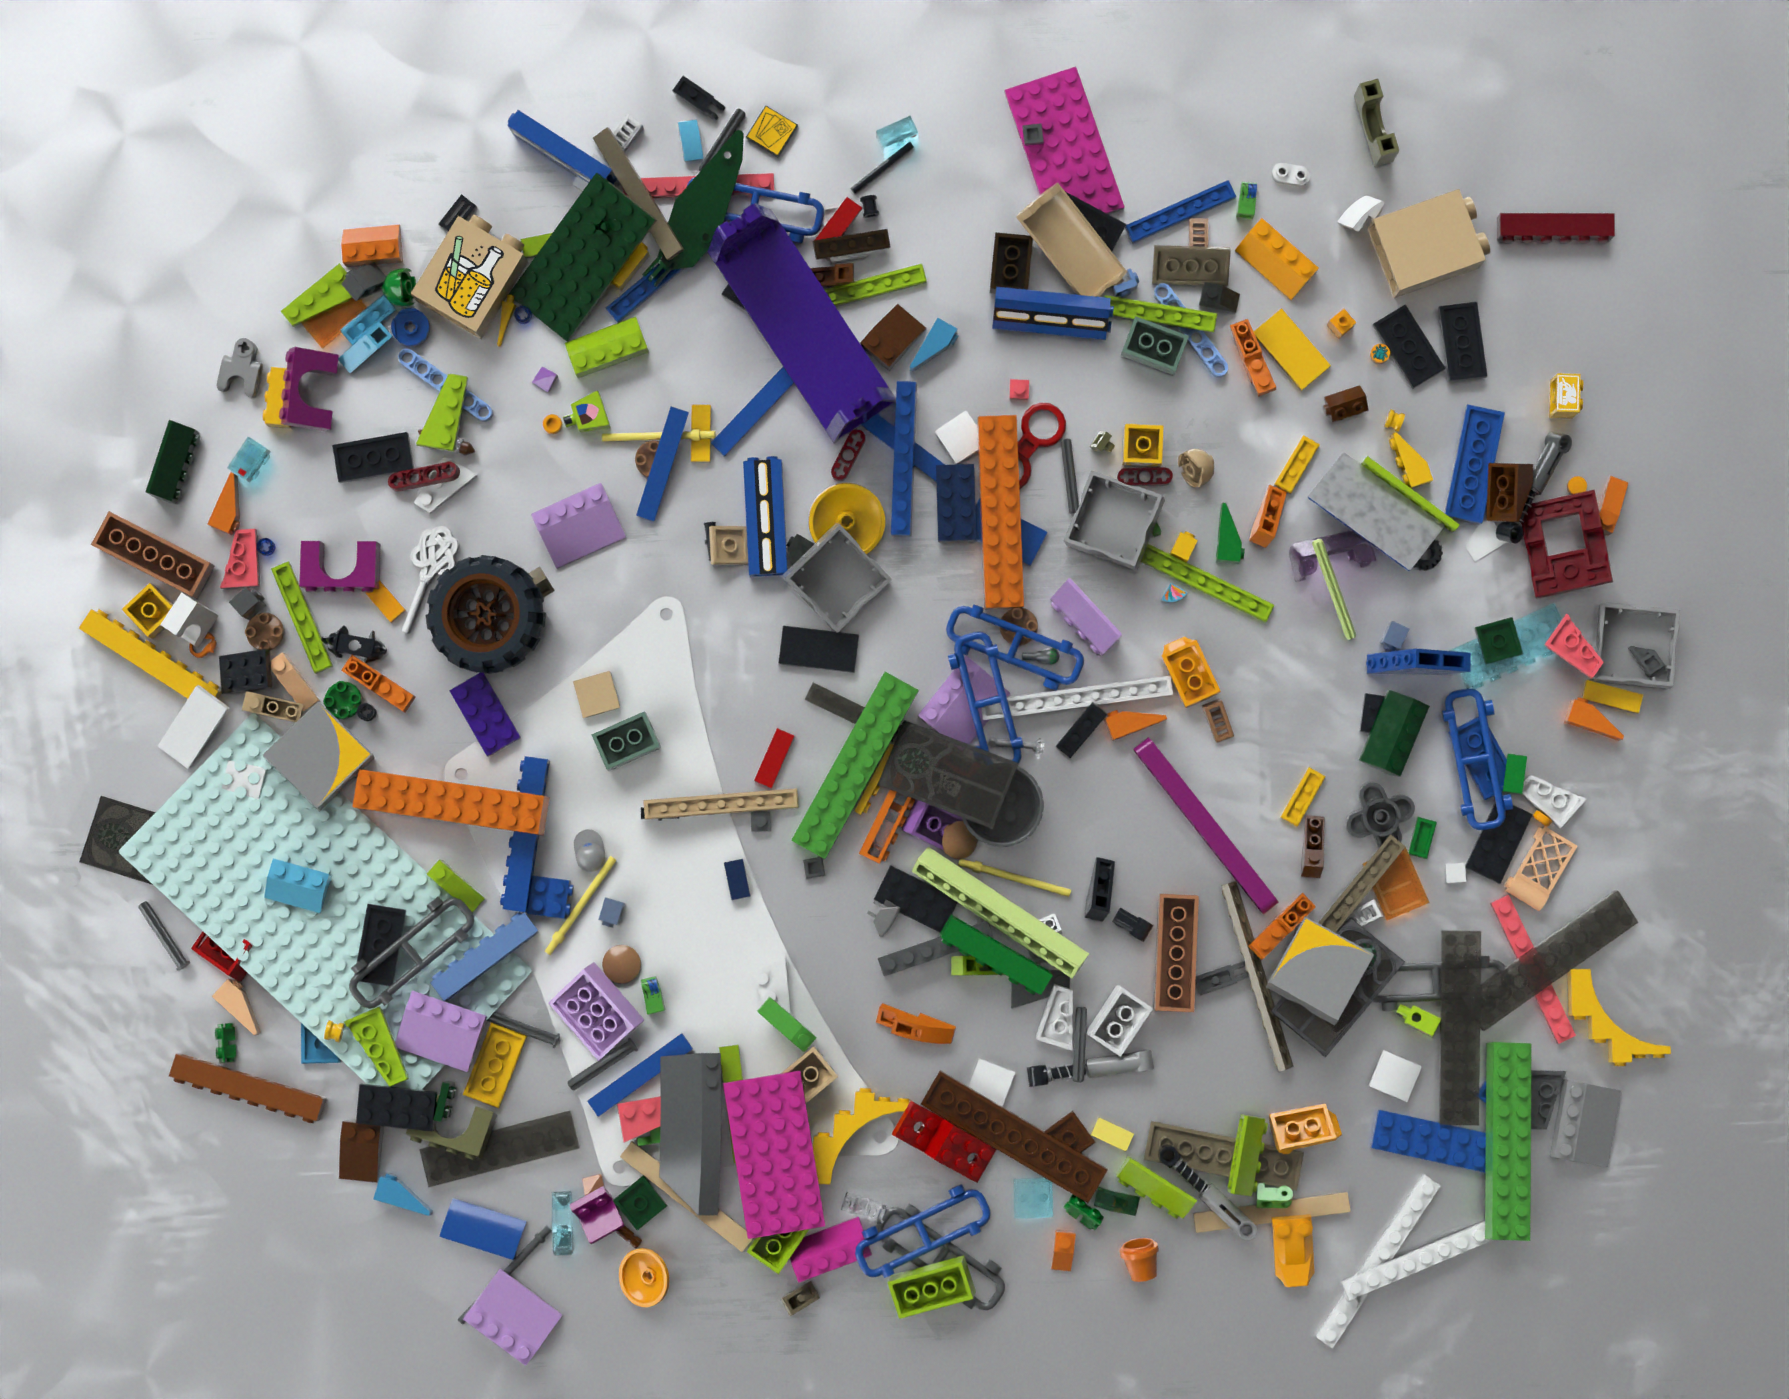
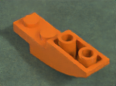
[1230,319,1276,397]
[341,655,416,713]
[1248,893,1316,960]
[876,1003,956,1044]

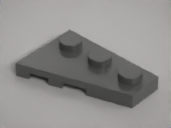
[1011,970,1070,1009]
[1531,1070,1566,1130]

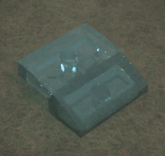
[1014,1178,1053,1218]

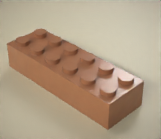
[91,511,215,599]
[1154,894,1199,1012]

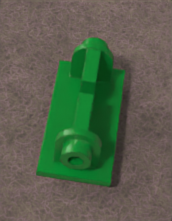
[215,1023,236,1063]
[1063,1194,1104,1231]

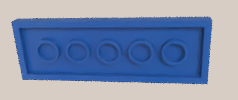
[1444,404,1505,524]
[1370,1110,1486,1173]

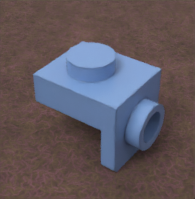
[1113,268,1139,298]

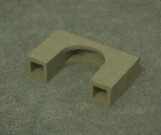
[1354,79,1399,167]
[406,1089,497,1161]

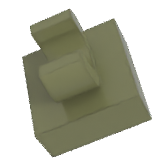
[1090,431,1115,452]

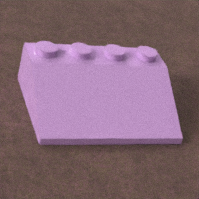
[531,483,626,569]
[1050,578,1122,656]
[918,656,1010,753]
[548,962,644,1061]
[395,991,487,1072]
[463,1268,562,1366]

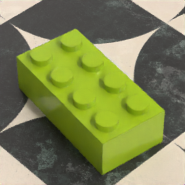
[887,1255,976,1319]

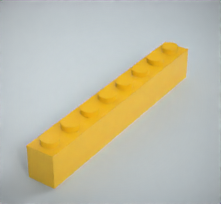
[79,609,222,699]

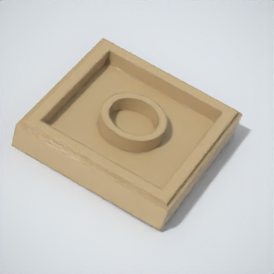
[709,526,748,565]
[573,671,620,718]

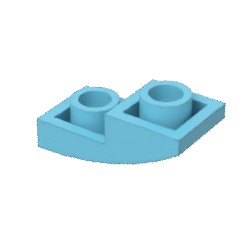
[678,120,703,161]

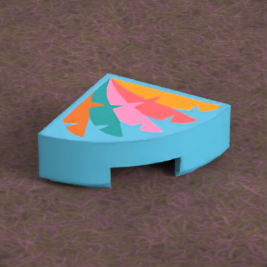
[1161,583,1187,603]

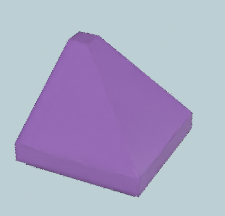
[532,367,558,392]

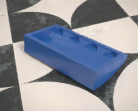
[439,1198,527,1260]

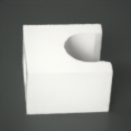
[161,593,219,648]

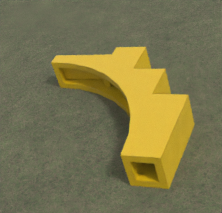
[1567,969,1671,1066]
[813,1088,910,1185]

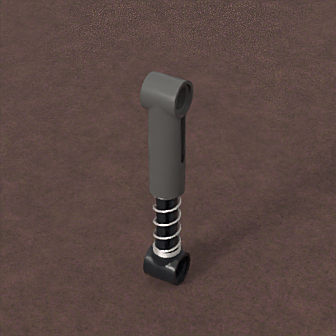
[1496,432,1572,544]

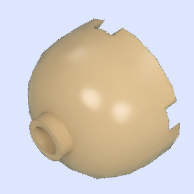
[1178,449,1214,488]

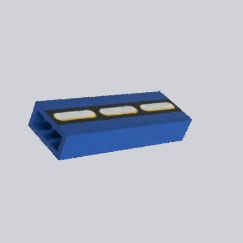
[507,110,617,185]
[992,287,1114,340]
[743,456,788,577]

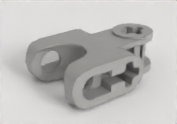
[216,338,263,398]

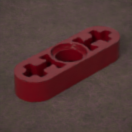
[831,429,866,481]
[1117,467,1173,486]

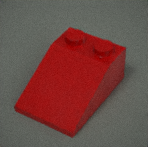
[191,931,253,982]

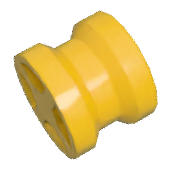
[1384,409,1405,432]
[324,1020,344,1042]

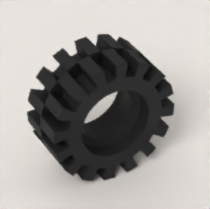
[1413,539,1443,571]

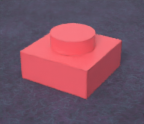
[1009,379,1029,400]

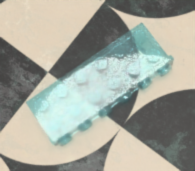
[1450,603,1562,689]

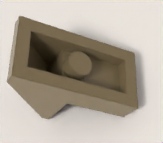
[781,1281,820,1316]

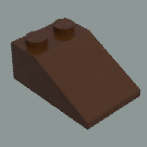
[860,304,926,371]
[1486,463,1533,522]
[339,1120,384,1183]

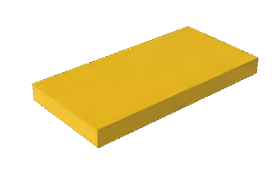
[1254,308,1331,391]
[463,1022,527,1109]

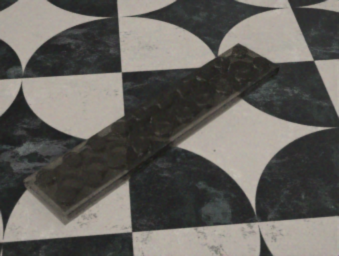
[1461,890,1638,1031]
[1439,930,1481,1126]

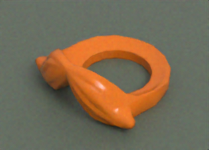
[189,632,217,658]

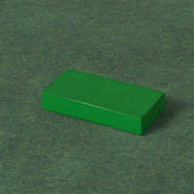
[1502,754,1527,795]
[1408,817,1437,859]

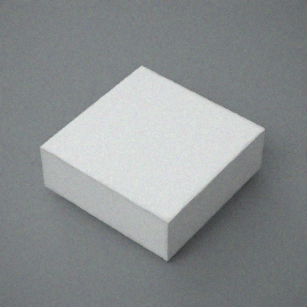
[1445,863,1466,883]

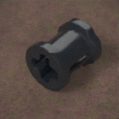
[860,195,879,218]
[357,703,377,721]

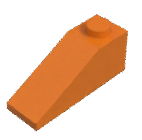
[207,472,240,535]
[1598,476,1628,536]
[1249,485,1287,548]
[1564,697,1624,741]
[1104,710,1167,741]

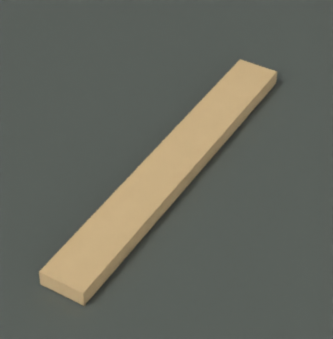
[643,788,799,820]
[620,1141,753,1252]
[1193,1192,1351,1233]

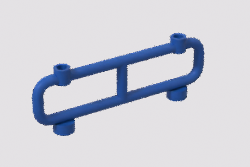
[687,177,824,243]
[946,604,1084,691]
[948,632,1024,766]
[1442,688,1513,830]
[855,1184,991,1278]

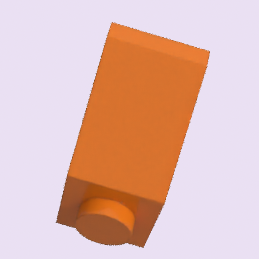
[1051,1230,1076,1271]

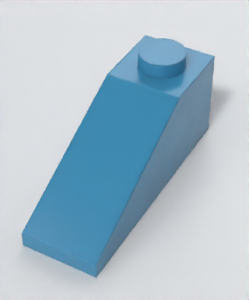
[910,318,959,372]
[373,1173,433,1216]

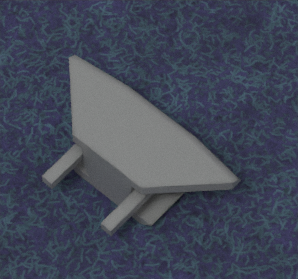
[867,900,901,937]

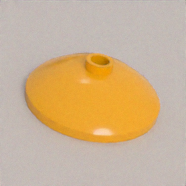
[619,1248,669,1307]

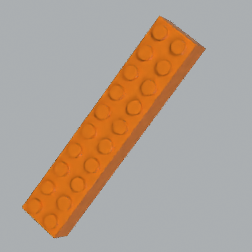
[977,415,1024,609]
[352,769,550,836]

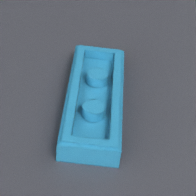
[340,294,397,345]

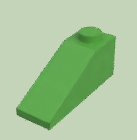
[757,997,817,1052]

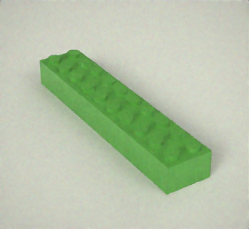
[791,672,919,859]
[1485,1042,1531,1241]

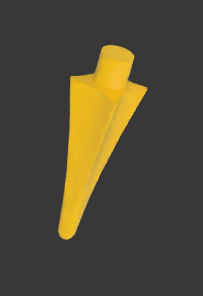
[497,295,517,346]

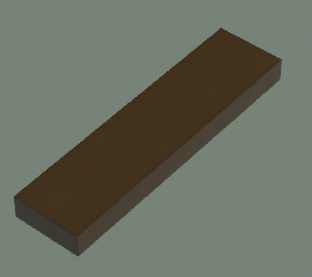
[813,229,891,260]

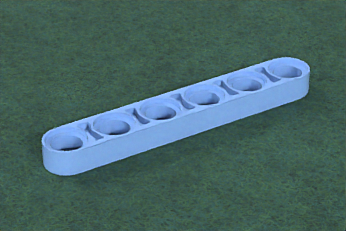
[1154,283,1228,377]
[398,349,493,422]

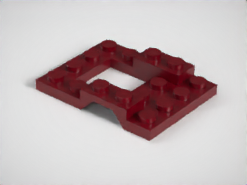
[1522,490,1613,599]

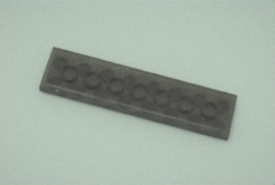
[419,1110,580,1187]

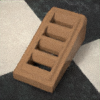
[1188,218,1208,247]
[1202,699,1234,743]

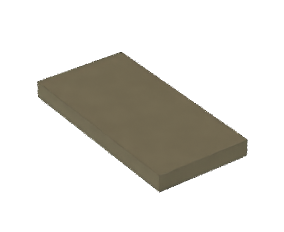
[1152,245,1231,286]

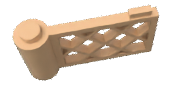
[1504,826,1577,911]

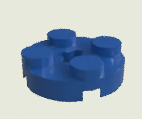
[391,308,430,347]

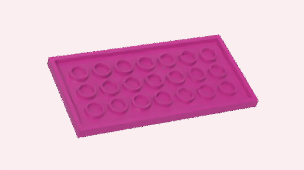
[1004,67,1125,214]
[723,1070,825,1239]

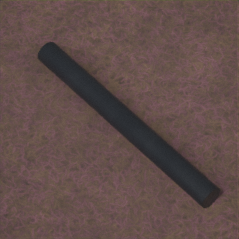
[850,141,914,194]

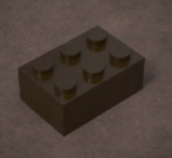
[989,232,1033,294]

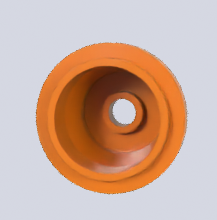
[1119,1238,1159,1282]

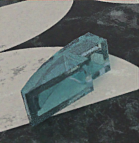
[552,1191,574,1255]

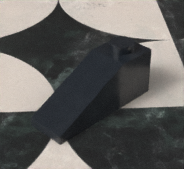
[1084,857,1115,922]

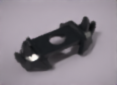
[321,625,387,663]

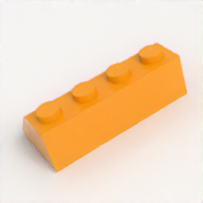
[1234,218,1319,300]

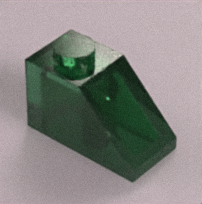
[1094,1187,1140,1216]

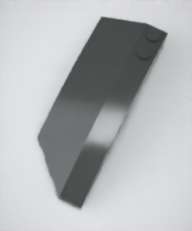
[659,1053,721,1216]

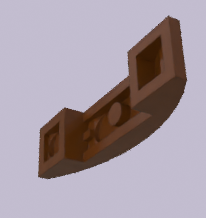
[810,263,854,287]

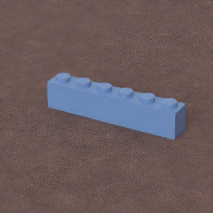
[430,912,539,1002]

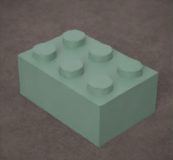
[1121,316,1189,375]
[591,711,661,771]

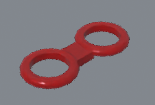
[1018,403,1066,490]

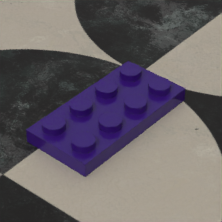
[449,672,521,757]

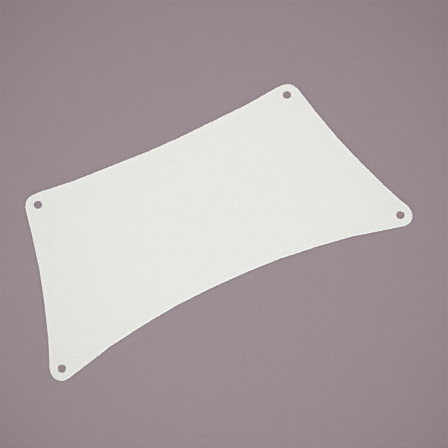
[444,596,899,1187]

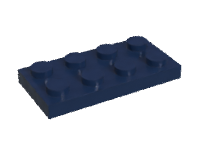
[936,464,976,542]

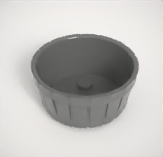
[960,763,1044,847]

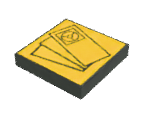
[746,106,798,157]

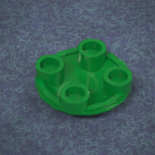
[323,681,362,719]

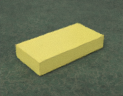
[1091,1117,1134,1151]

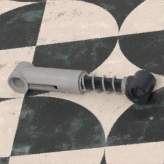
[1027,1050,1154,1087]
[1158,1144,1257,1241]

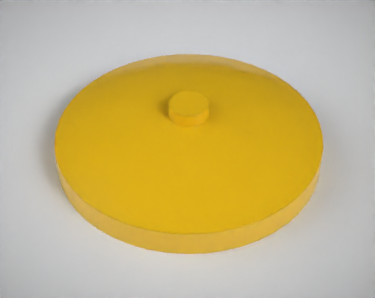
[809,483,885,554]

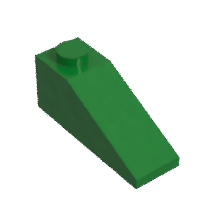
[1215,503,1245,564]

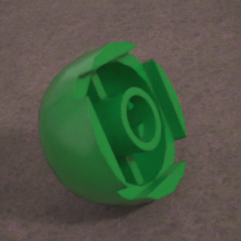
[382,268,416,307]

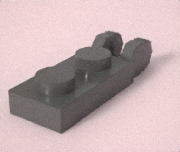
[1195,961,1250,996]

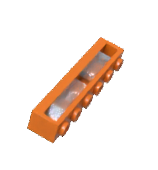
[859,749,928,864]

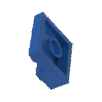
[527,876,574,919]

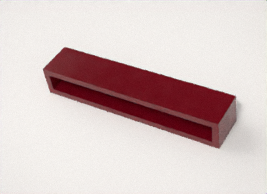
[1497,213,1615,243]

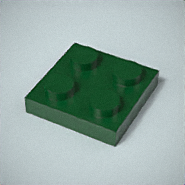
[1474,617,1523,665]
[434,1081,457,1122]
[613,1175,668,1230]

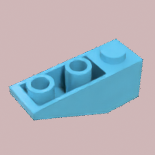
[338,322,393,373]

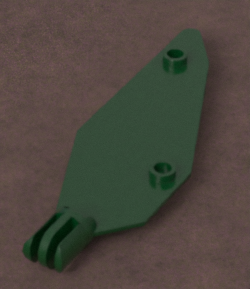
[642,130,744,287]

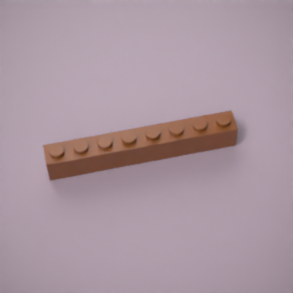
[169,1053,327,1123]

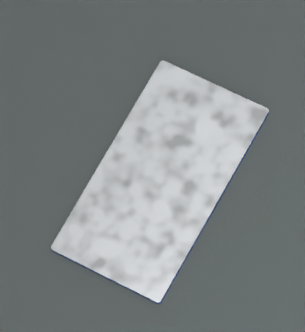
[1308,453,1444,571]

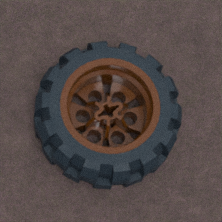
[425,555,546,674]

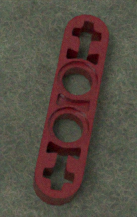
[388,462,460,492]

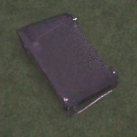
[1289,531,1376,582]

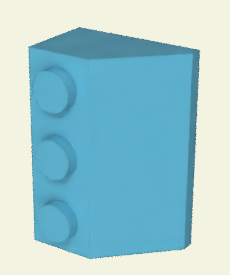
[264,858,332,913]

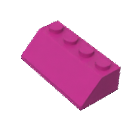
[790,1217,872,1283]

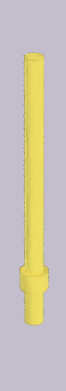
[602,429,716,441]
[545,856,616,955]
[958,859,1071,897]

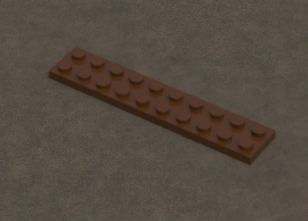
[921,1070,1108,1203]

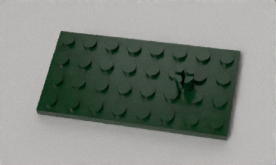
[508,173,657,341]

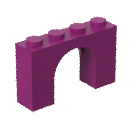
[279,347,339,431]
[299,541,381,593]

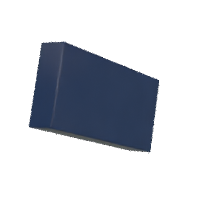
[724,859,751,900]

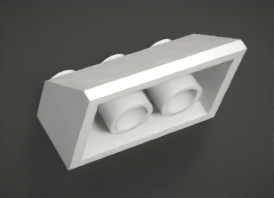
[1086,985,1153,1057]

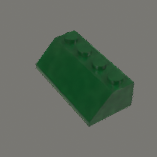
[145,420,200,504]
[1359,690,1430,777]

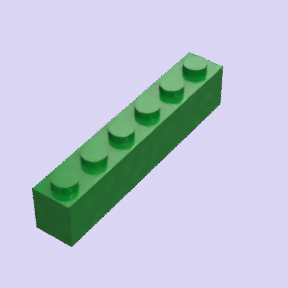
[939,914,1053,995]

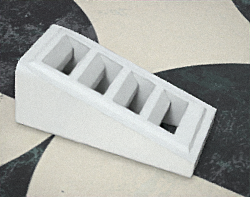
[613,114,644,152]
[1343,899,1384,934]

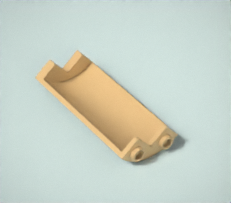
[1016,182,1127,297]

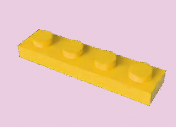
[854,743,895,815]

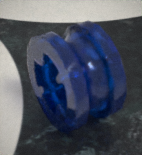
[514,306,532,324]
[257,538,275,556]

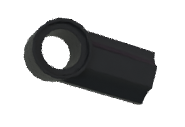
[1112,908,1154,942]

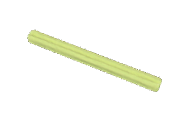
[1312,539,1356,640]

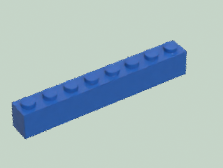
[891,381,917,536]
[500,756,550,912]

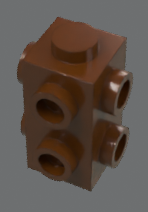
[1323,385,1369,422]

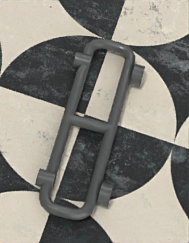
[349,896,474,1009]
[1365,956,1509,1011]
[876,1204,1005,1310]

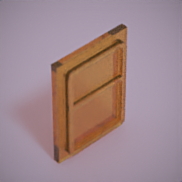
[301,298,367,349]
[1362,847,1430,921]

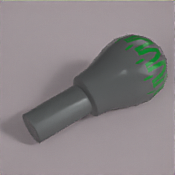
[1022,648,1060,665]

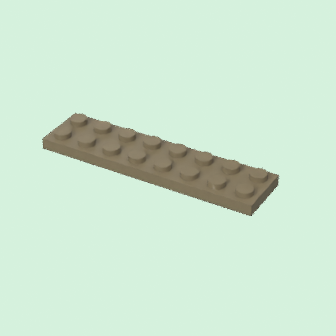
[1144,1121,1304,1191]

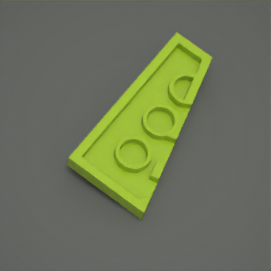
[281,263,353,327]
[416,374,468,452]
[344,1007,409,1087]

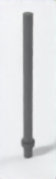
[458,1225,552,1324]

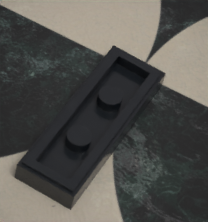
[1056,702,1107,758]

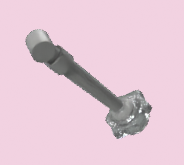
[988,737,1045,757]

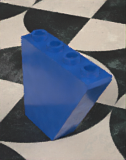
[1366,648,1471,675]

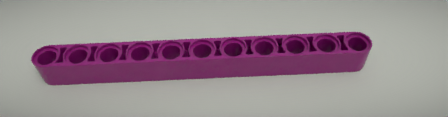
[1133,737,1279,915]

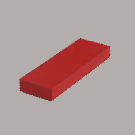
[815,197,862,240]
[754,728,795,789]

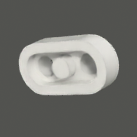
[1272,163,1310,187]

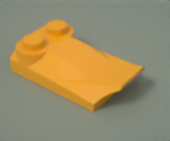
[1161,636,1221,708]
[1269,1104,1342,1154]
[1271,1214,1315,1287]

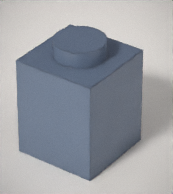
[1380,621,1410,652]
[598,897,625,928]

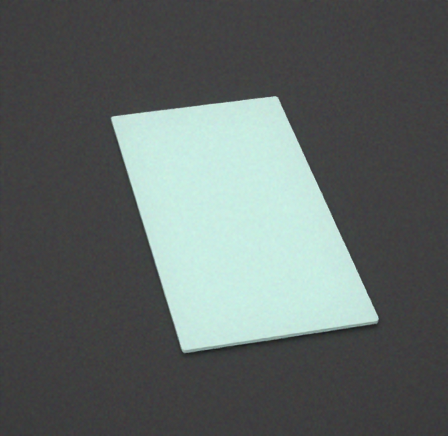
[119,713,532,1090]

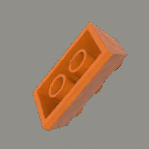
[341,224,403,267]

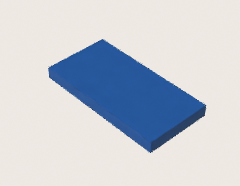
[975,498,1047,566]
[1448,716,1507,800]

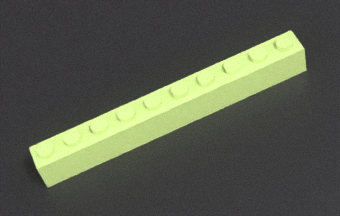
[912,847,1089,979]

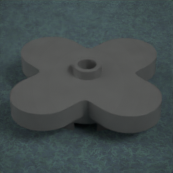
[1346,782,1415,847]

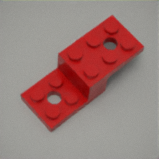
[892,1101,997,1183]

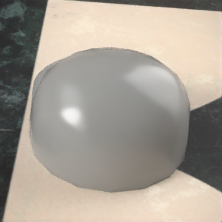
[574,829,605,872]

